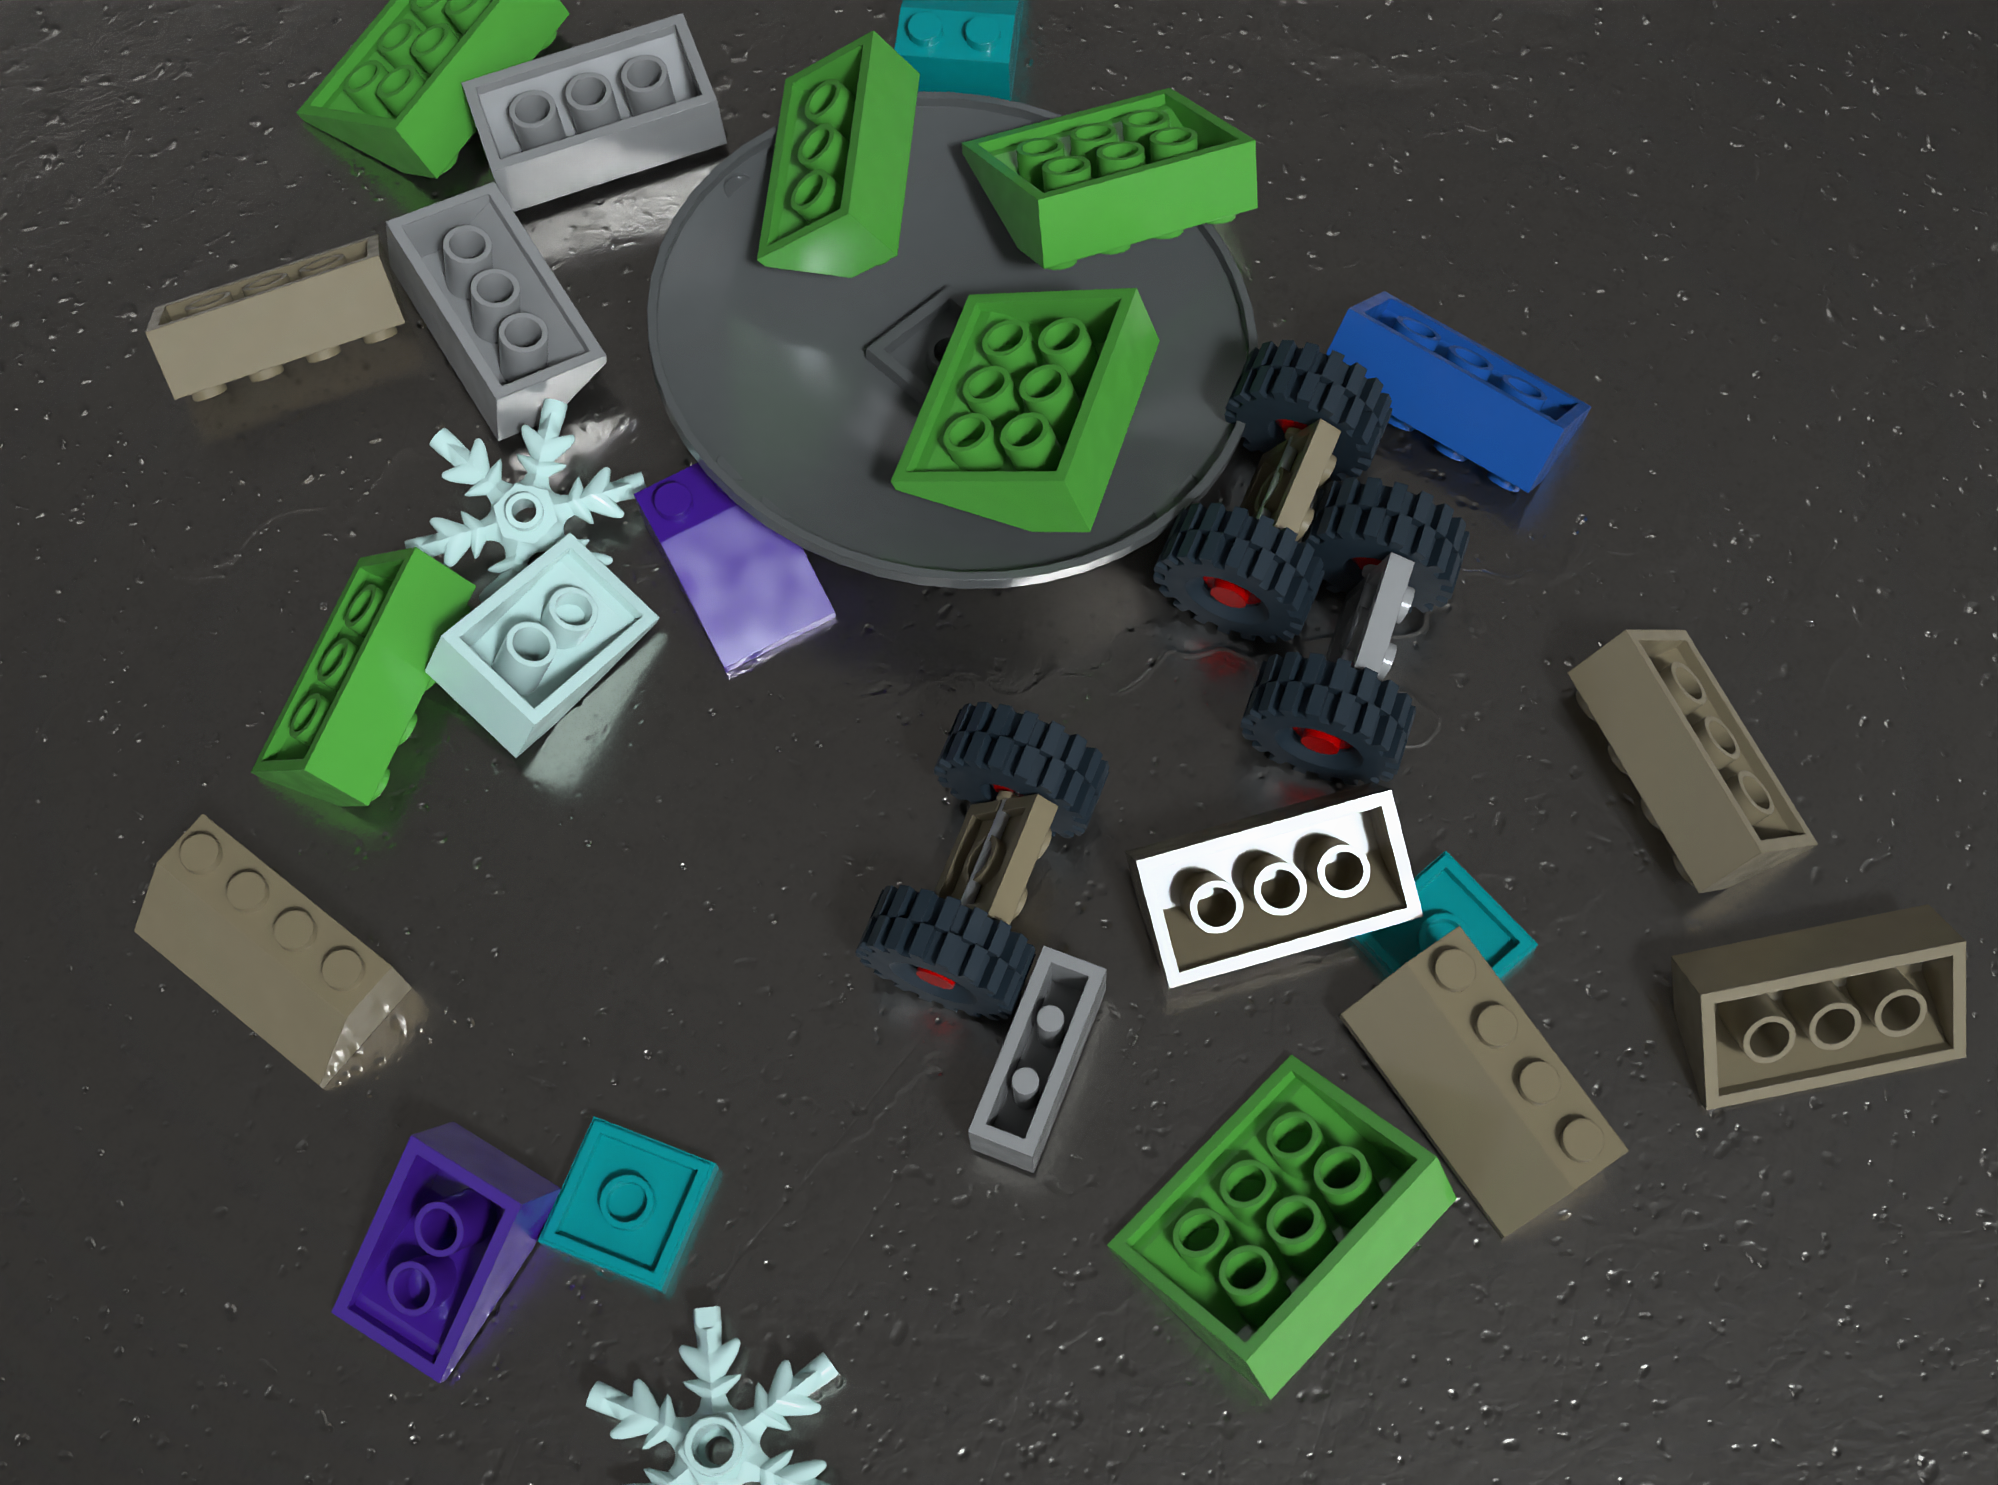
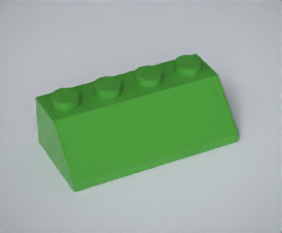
[757,30,920,278]
[251,547,476,807]

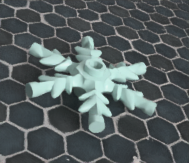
[404,399,646,602]
[586,1306,839,1485]

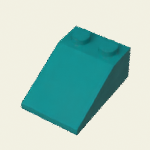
[894,0,1024,101]

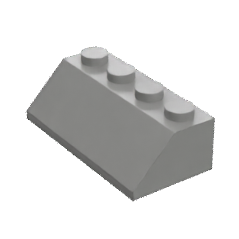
[461,13,727,212]
[385,182,607,441]

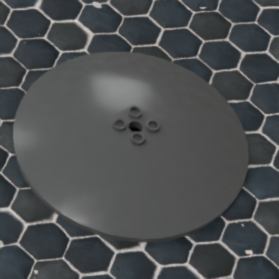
[647,92,1258,589]

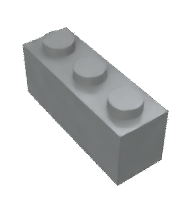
[968,945,1107,1173]

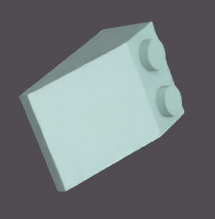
[425,533,660,758]

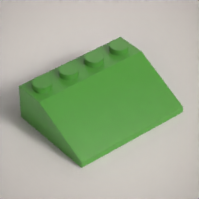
[296,0,570,179]
[962,88,1258,270]
[891,288,1160,532]
[1107,1054,1457,1400]

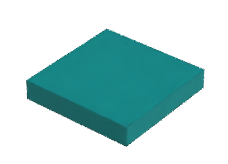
[1349,850,1538,980]
[537,1116,719,1294]

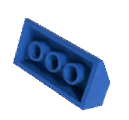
[1326,291,1592,493]

